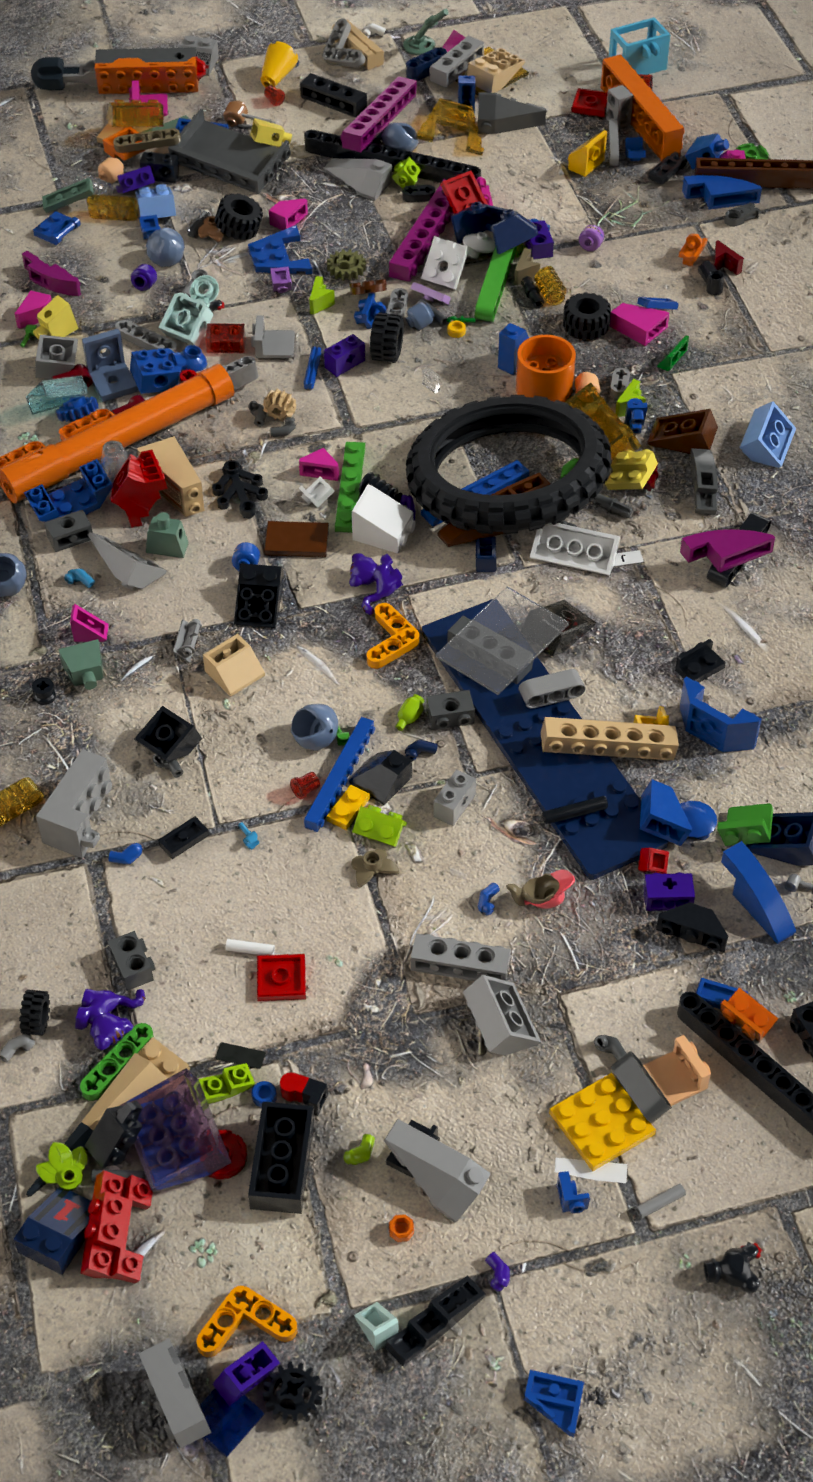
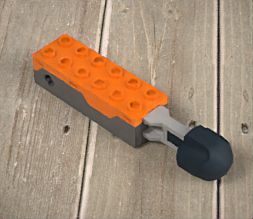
[31,47,206,94]

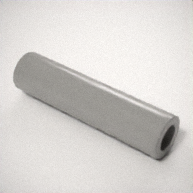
[635,1184,686,1219]

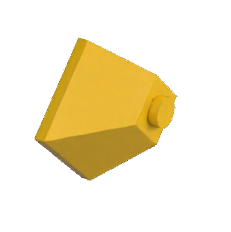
[568,130,607,177]

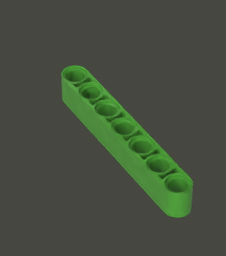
[474,246,517,322]

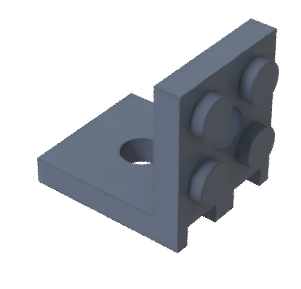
[82,329,138,402]

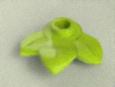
[36,1142,88,1190]

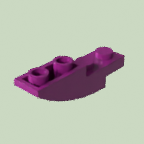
[22,250,81,296]

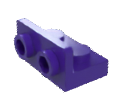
[115,166,155,193]

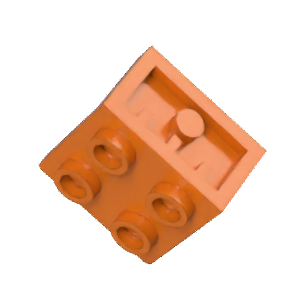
[721,987,778,1043]

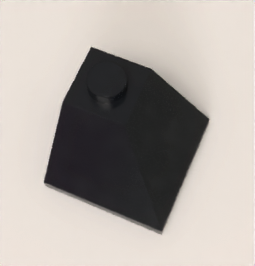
[349,750,412,805]

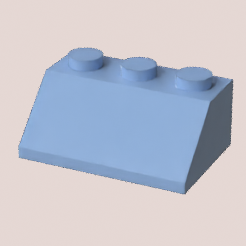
[740,401,796,468]

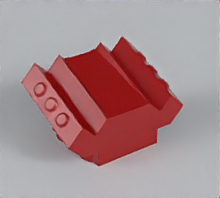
[110,449,168,528]

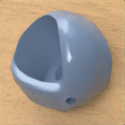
[381,123,419,152]
[146,228,185,267]
[0,553,27,597]
[291,704,339,751]

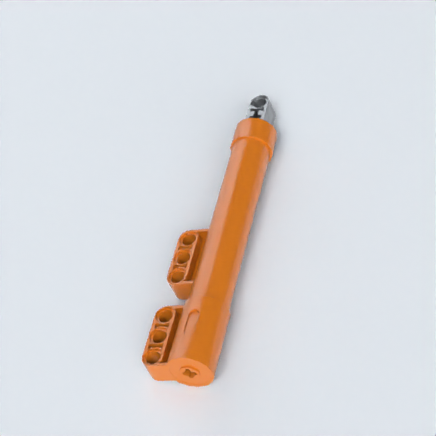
[0,356,258,504]

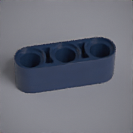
[406,47,447,81]

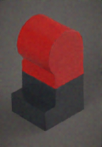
[280,1072,328,1116]

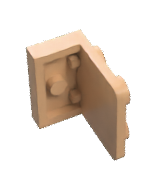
[643,1035,711,1106]

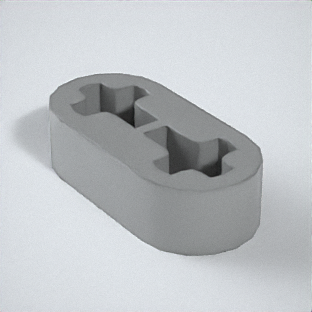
[610,368,630,399]

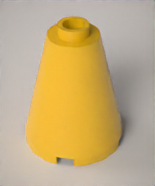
[260,41,298,89]

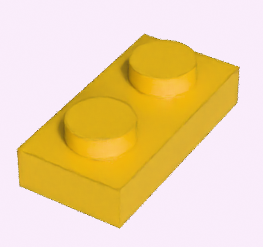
[327,785,370,830]

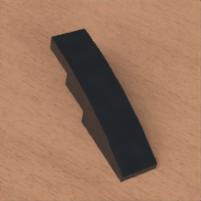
[385,1275,486,1367]

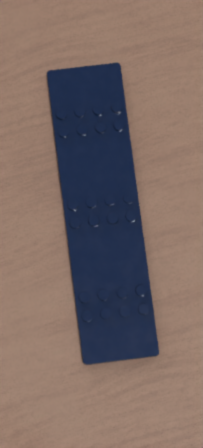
[422,599,669,880]

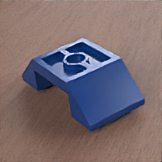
[24,459,113,522]
[679,676,761,752]

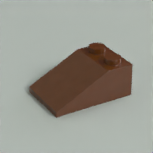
[647,409,718,454]

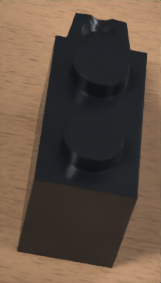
[85,1101,143,1168]

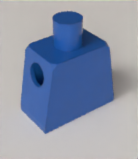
[458,75,475,114]
[685,133,729,170]

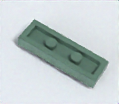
[42,178,94,214]

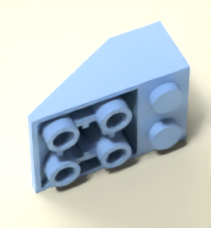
[135,184,176,218]

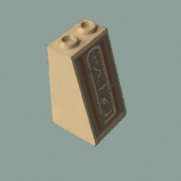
[137,436,205,517]

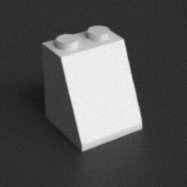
[352,484,415,554]

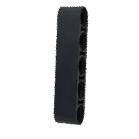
[707,512,771,588]

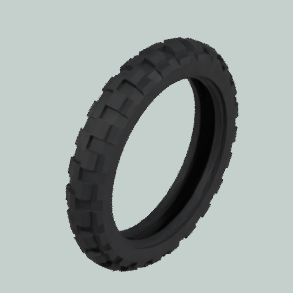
[406,395,612,534]

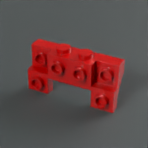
[80,1170,154,1284]

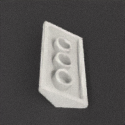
[530,523,620,576]

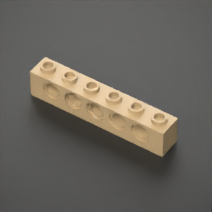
[541,717,679,761]

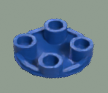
[681,801,717,840]

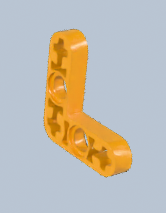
[367,603,419,669]
[196,1286,297,1357]

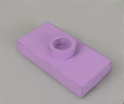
[411,282,451,304]

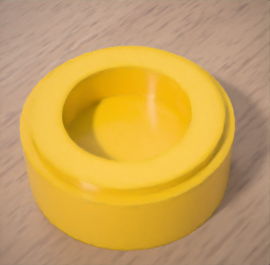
[447,320,466,338]

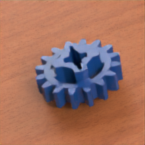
[56,396,98,422]

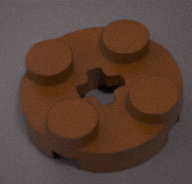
[349,279,387,295]

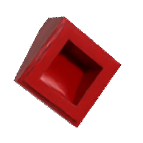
[638,848,669,874]

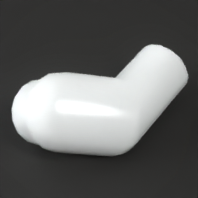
[362,23,386,38]

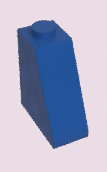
[498,323,529,375]
[640,779,692,846]

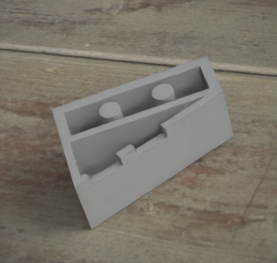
[138,1338,211,1449]

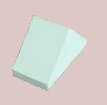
[354,1302,399,1351]

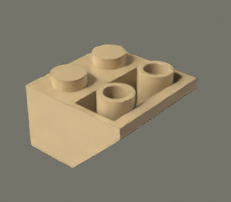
[203,634,265,697]

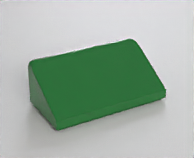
[657,335,689,371]

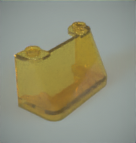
[565,382,641,461]

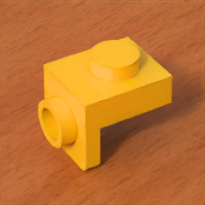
[633,706,669,725]

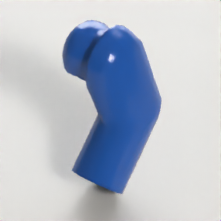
[109,843,143,864]

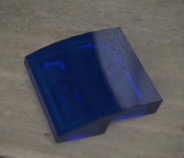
[200,1388,265,1458]

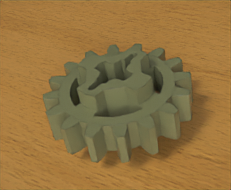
[327,249,366,281]

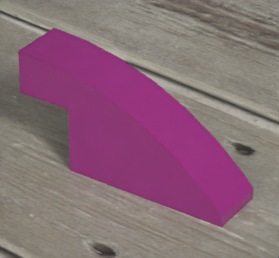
[680,529,775,573]

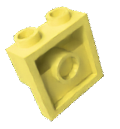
[605,449,658,490]

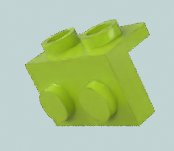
[352,805,407,847]

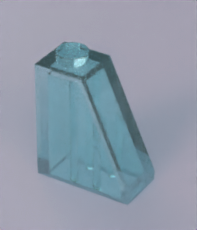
[26,376,88,415]

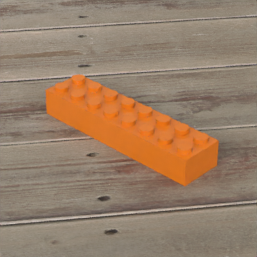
[601,54,684,161]

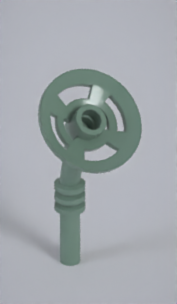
[403,9,449,55]

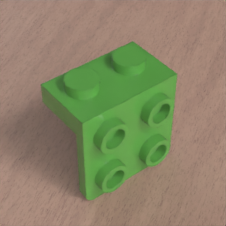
[717,803,773,846]

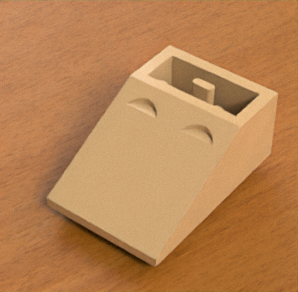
[467,48,525,93]

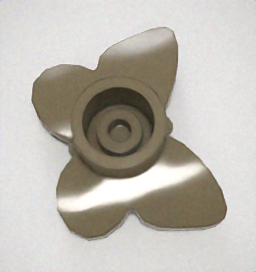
[351,849,399,888]

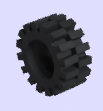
[19,989,50,1036]

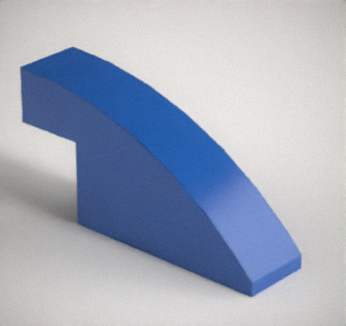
[682,175,762,210]
[721,841,796,944]

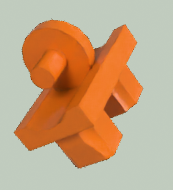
[679,233,707,267]

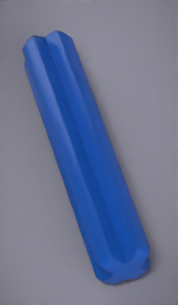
[303,346,321,390]

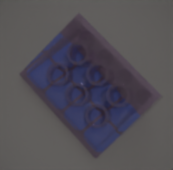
[120,1068,231,1192]

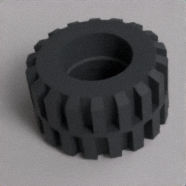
[215,193,263,240]
[563,292,611,340]
[370,312,404,363]

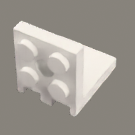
[421,236,480,290]

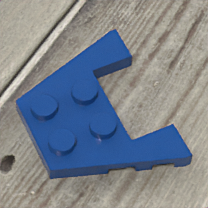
[248,225,312,275]

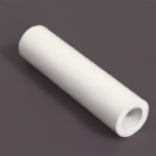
[226,939,275,955]

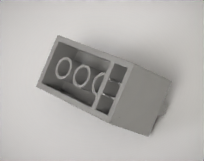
[36,749,112,859]

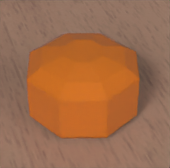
[389,1214,414,1242]

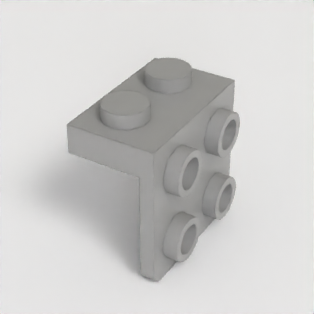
[251,316,295,358]

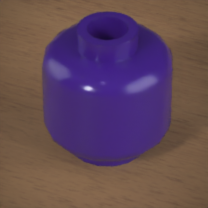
[130,264,157,291]

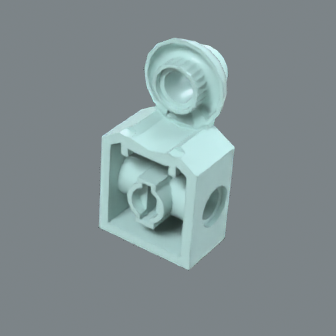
[158,275,219,347]

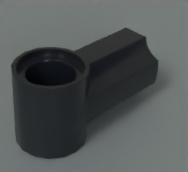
[698,260,724,295]

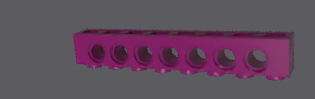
[341,76,417,152]
[389,180,453,282]

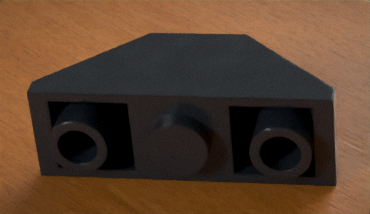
[656,902,728,952]

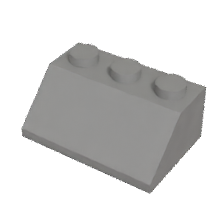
[463,975,541,1056]

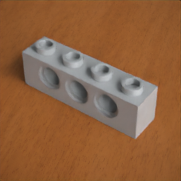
[429,36,484,88]
[411,933,511,981]

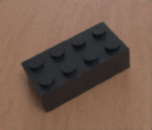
[248,1102,315,1214]

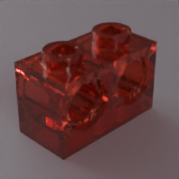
[205,323,246,353]

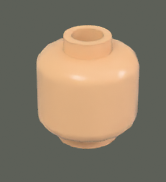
[98,157,124,184]
[574,372,600,401]

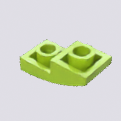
[197,1063,255,1105]

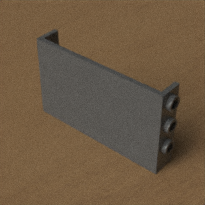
[168,109,291,194]

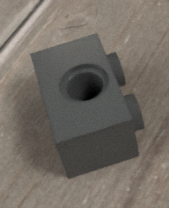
[44,509,93,552]
[426,690,475,730]

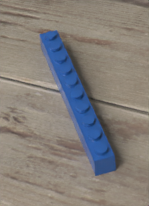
[304,717,375,832]

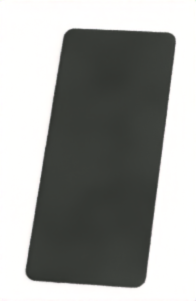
[215,1042,266,1069]

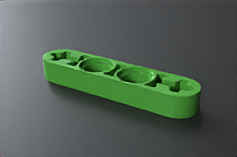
[80,1023,154,1101]

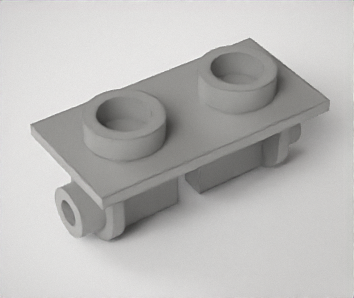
[173,619,202,663]

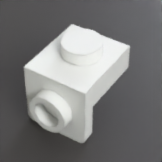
[299,476,335,508]

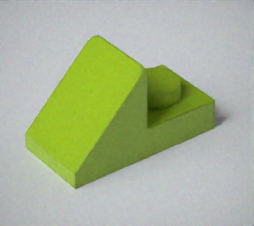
[309,276,335,315]
[615,379,646,417]

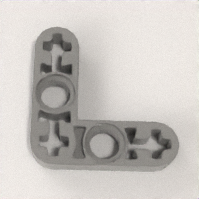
[322,18,365,67]

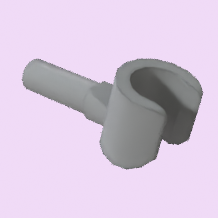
[784,874,813,892]

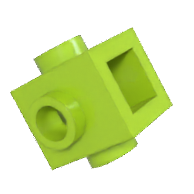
[392,157,421,189]

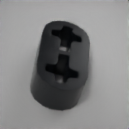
[402,185,435,202]

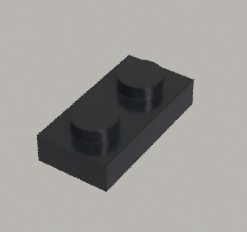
[158,816,209,859]

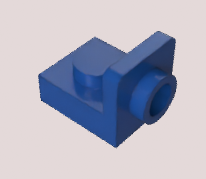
[556,1171,590,1214]

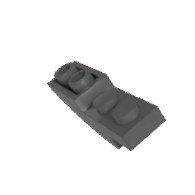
[690,448,718,515]

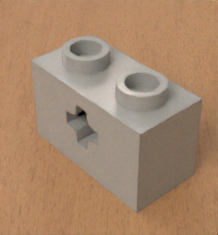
[434,769,476,826]

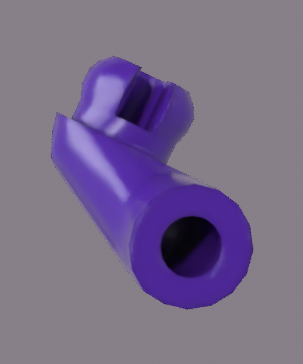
[485,1252,510,1292]

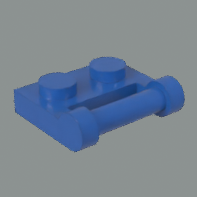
[33,211,81,245]

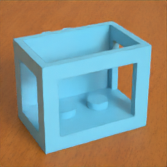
[609,17,671,77]

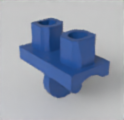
[354,293,386,329]
[624,398,648,433]

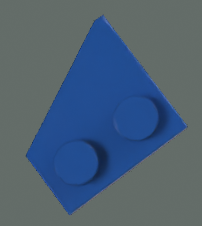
[524,1370,584,1437]

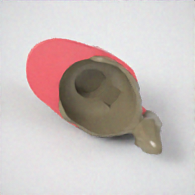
[506,869,575,909]

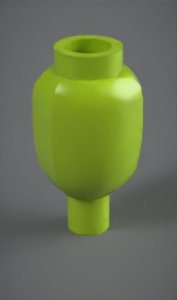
[395,694,424,731]

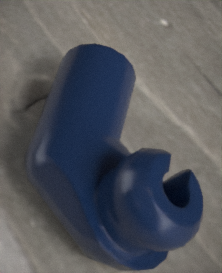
[405,739,438,761]

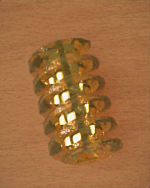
[534,266,566,306]

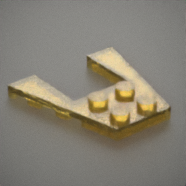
[416,98,484,156]

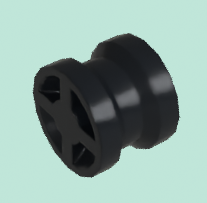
[32,677,56,705]

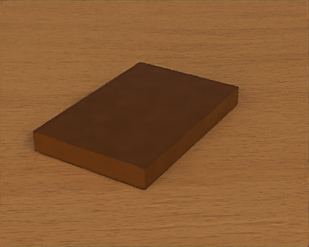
[264,521,329,557]

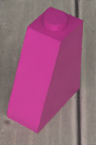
[610,303,669,346]

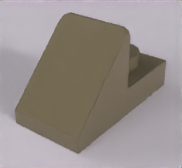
[514,248,541,286]

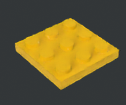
[549,1073,656,1171]

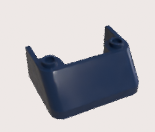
[451,202,538,254]

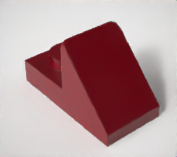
[713,240,744,275]

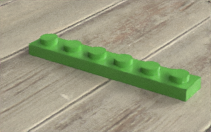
[335,442,366,533]

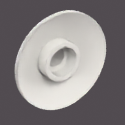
[463,232,495,253]

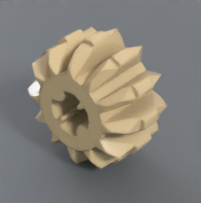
[263,388,296,422]

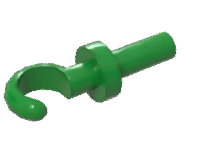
[447,315,476,323]

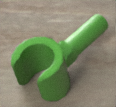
[20,325,37,347]
[337,726,349,746]

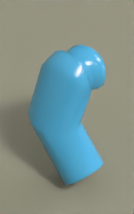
[64,568,95,588]

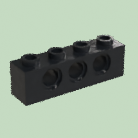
[300,73,367,118]

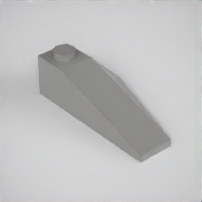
[324,158,392,201]
[88,532,167,589]
[384,1119,491,1223]

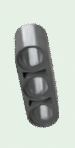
[611,1051,672,1123]

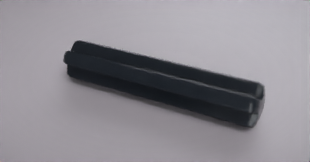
[542,796,608,824]

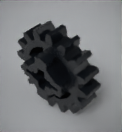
[263,1362,323,1425]

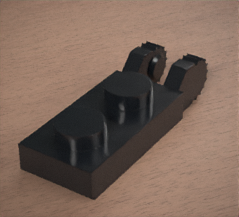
[648,152,688,185]

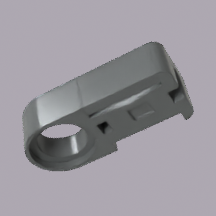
[724,203,760,227]

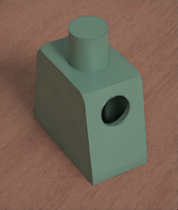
[146,512,189,558]
[58,639,104,690]

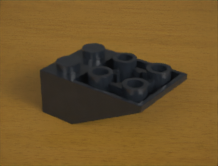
[234,563,284,628]

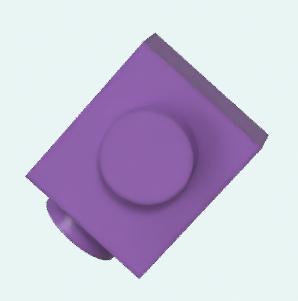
[271,267,292,293]

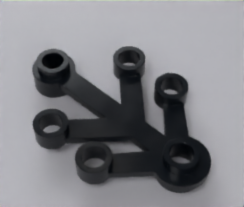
[212,460,268,519]

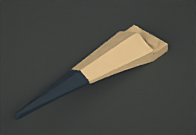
[26,1037,190,1197]

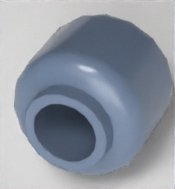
[405,302,434,330]

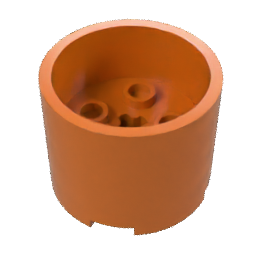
[516,335,576,403]

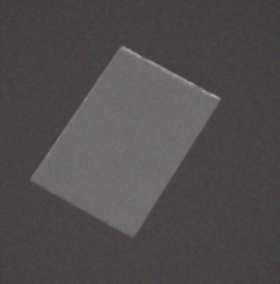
[436,586,569,695]

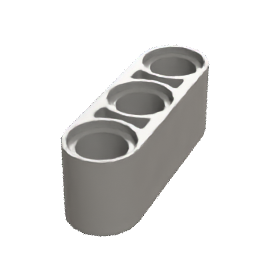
[519,669,586,709]

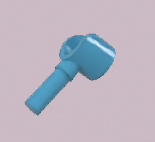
[238,822,259,850]

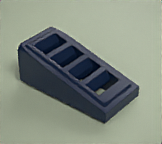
[476,537,497,572]

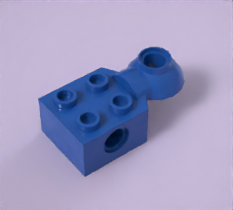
[130,345,207,394]

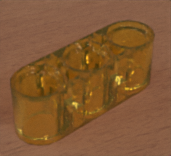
[87,194,139,221]
[0,777,44,826]

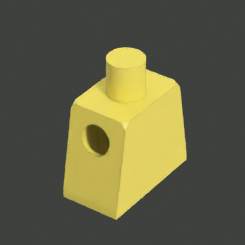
[250,118,292,147]
[33,295,78,339]

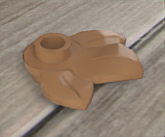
[198,216,224,242]

